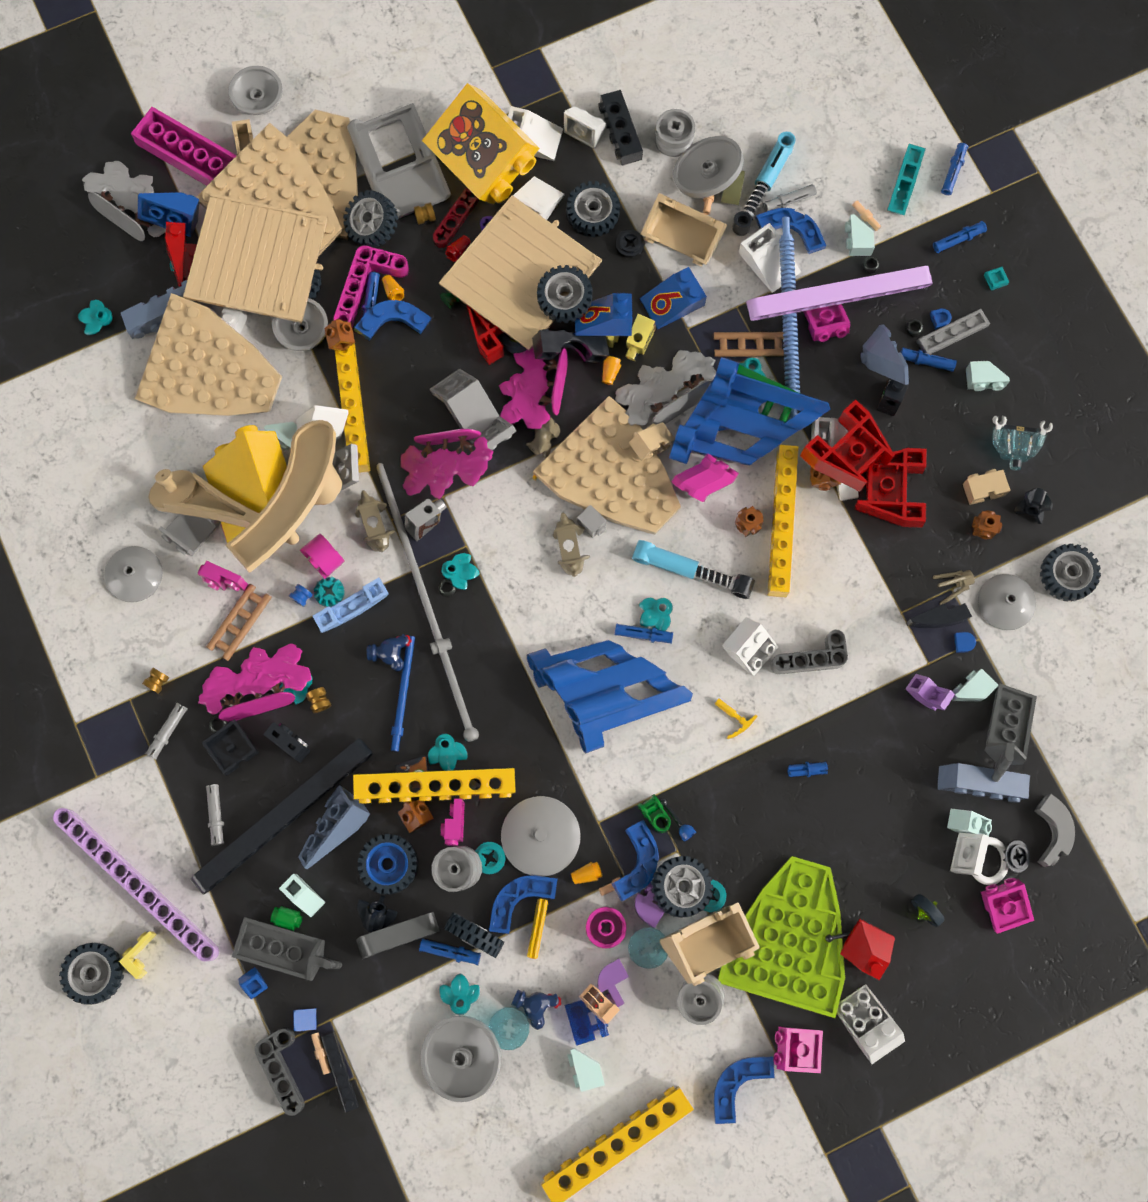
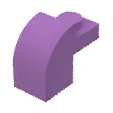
[906,674,955,711]
[634,882,665,928]
[598,958,629,1007]

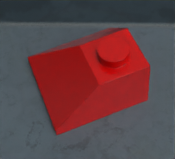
[840,919,895,980]

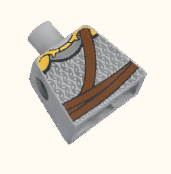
[404,499,446,541]

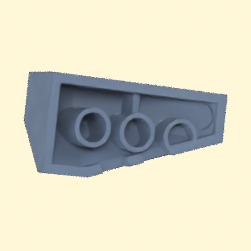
[861,324,909,385]
[298,785,370,869]

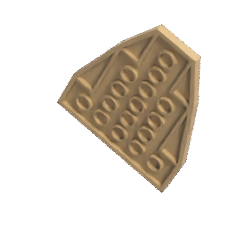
[287,109,358,240]
[196,123,342,255]
[135,293,282,416]
[533,396,681,535]

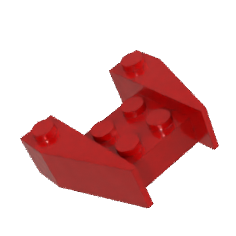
[165,222,197,287]
[466,304,550,365]
[800,400,895,492]
[855,448,927,528]

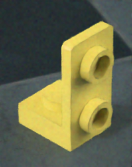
[119,931,157,979]

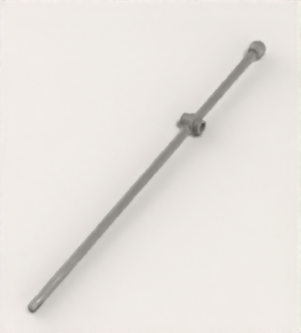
[377,463,479,742]

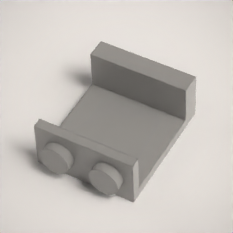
[159,514,221,556]

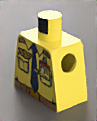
[625,314,655,361]

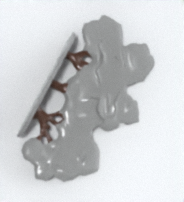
[82,161,166,241]
[615,350,716,425]

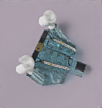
[992,415,1053,470]

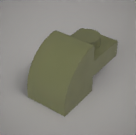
[721,170,745,205]

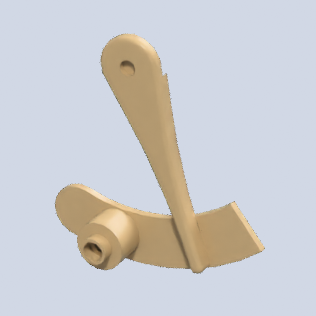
[148,420,342,573]

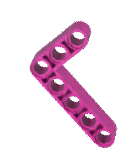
[334,246,409,328]

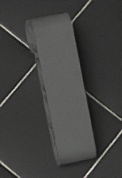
[770,629,848,674]
[356,912,440,959]
[255,1028,305,1116]

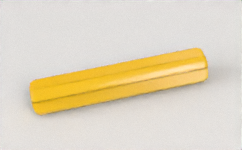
[527,898,548,959]

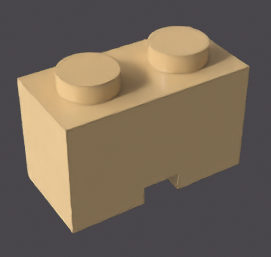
[232,119,253,155]
[629,422,675,461]
[963,469,1010,505]

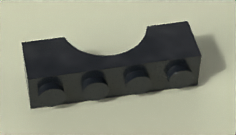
[532,329,609,363]

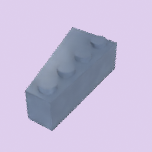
[121,280,198,339]
[937,763,1030,803]

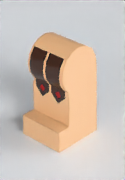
[579,984,620,1024]

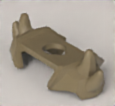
[355,490,395,552]
[553,512,590,577]

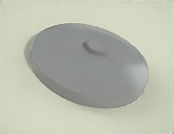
[673,136,744,198]
[501,796,580,877]
[421,1016,501,1102]

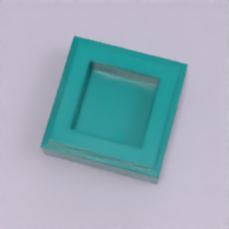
[984,267,1009,290]

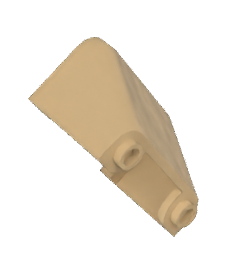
[641,193,727,267]
[659,903,760,986]

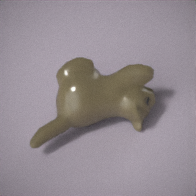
[526,417,560,458]

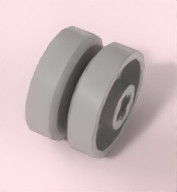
[655,109,695,157]
[432,846,482,892]
[677,974,725,1025]

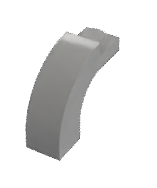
[1034,794,1075,867]

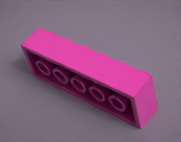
[131,107,236,186]

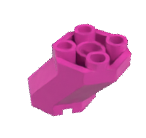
[671,453,739,502]

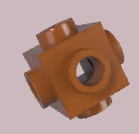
[324,319,355,351]
[810,467,841,491]
[735,506,764,537]
[972,510,1002,539]
[398,799,434,833]

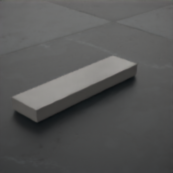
[916,309,990,354]

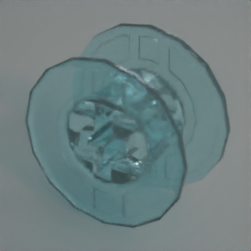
[628,927,668,969]
[489,1007,530,1050]

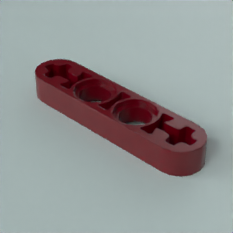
[433,188,479,248]

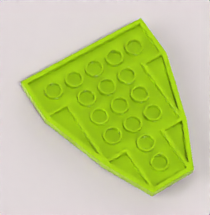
[717,856,845,1018]

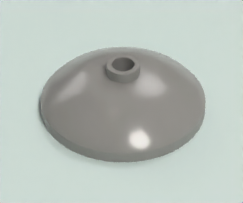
[229,66,283,115]
[272,298,328,351]
[104,546,163,602]
[978,574,1036,630]

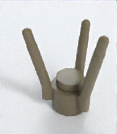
[933,570,975,605]

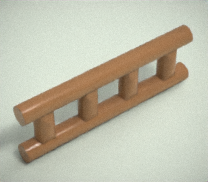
[714,332,784,357]
[206,583,272,661]

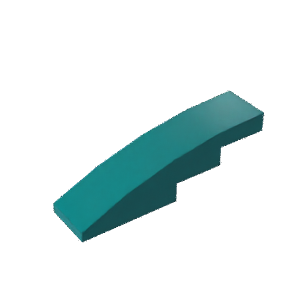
[887,143,926,216]

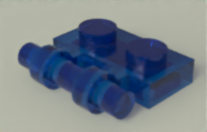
[564,1000,609,1046]

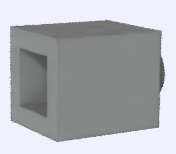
[577,505,606,538]

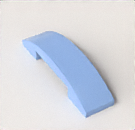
[313,578,389,633]

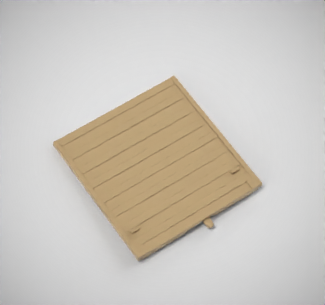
[183,193,327,323]
[439,195,602,350]

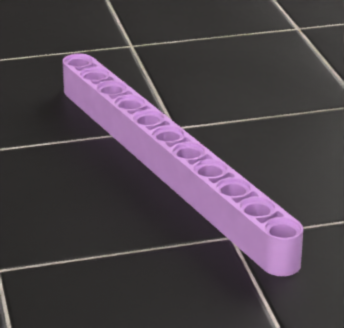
[746,266,933,321]
[53,808,219,961]

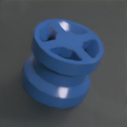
[289,584,313,607]

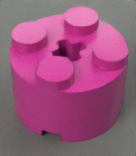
[300,533,345,579]
[585,907,626,948]

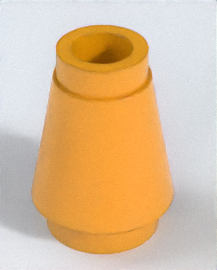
[382,275,404,301]
[602,356,621,385]
[571,862,602,884]

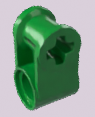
[638,794,671,833]

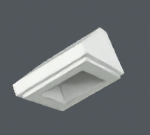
[836,483,859,501]

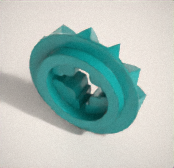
[314,576,345,607]
[475,842,506,874]
[704,880,726,912]

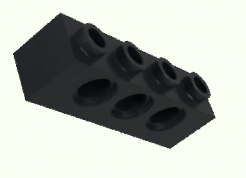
[598,89,643,166]

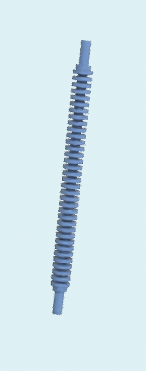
[779,217,800,419]

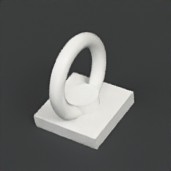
[950,833,1009,885]

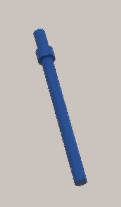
[391,636,415,752]

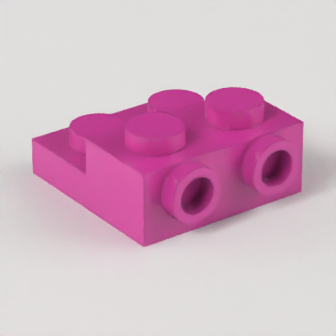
[803,304,850,342]
[198,560,248,592]
[441,799,465,846]
[981,878,1034,934]
[774,1027,823,1073]

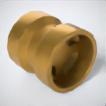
[413,202,436,225]
[142,668,170,694]
[306,687,331,713]

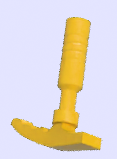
[715,698,758,739]

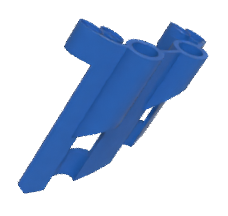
[669,357,830,465]
[526,640,693,754]

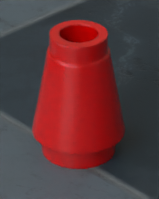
[445,235,471,262]

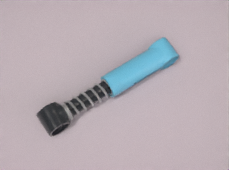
[732,131,796,236]
[632,540,755,599]

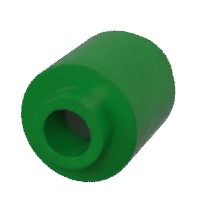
[271,906,302,931]

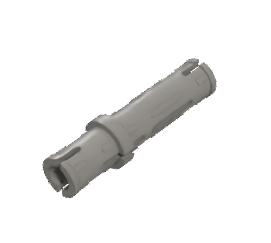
[763,184,817,212]
[145,703,187,760]
[206,784,224,846]

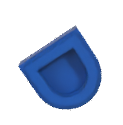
[930,309,952,330]
[954,632,976,653]

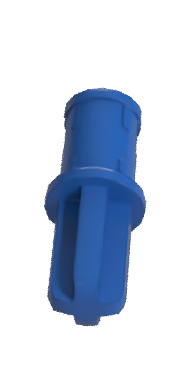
[787,762,828,777]

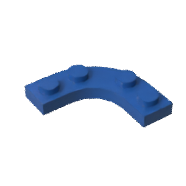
[755,208,826,254]
[354,300,431,341]
[612,820,659,902]
[489,876,557,934]
[713,1056,775,1124]

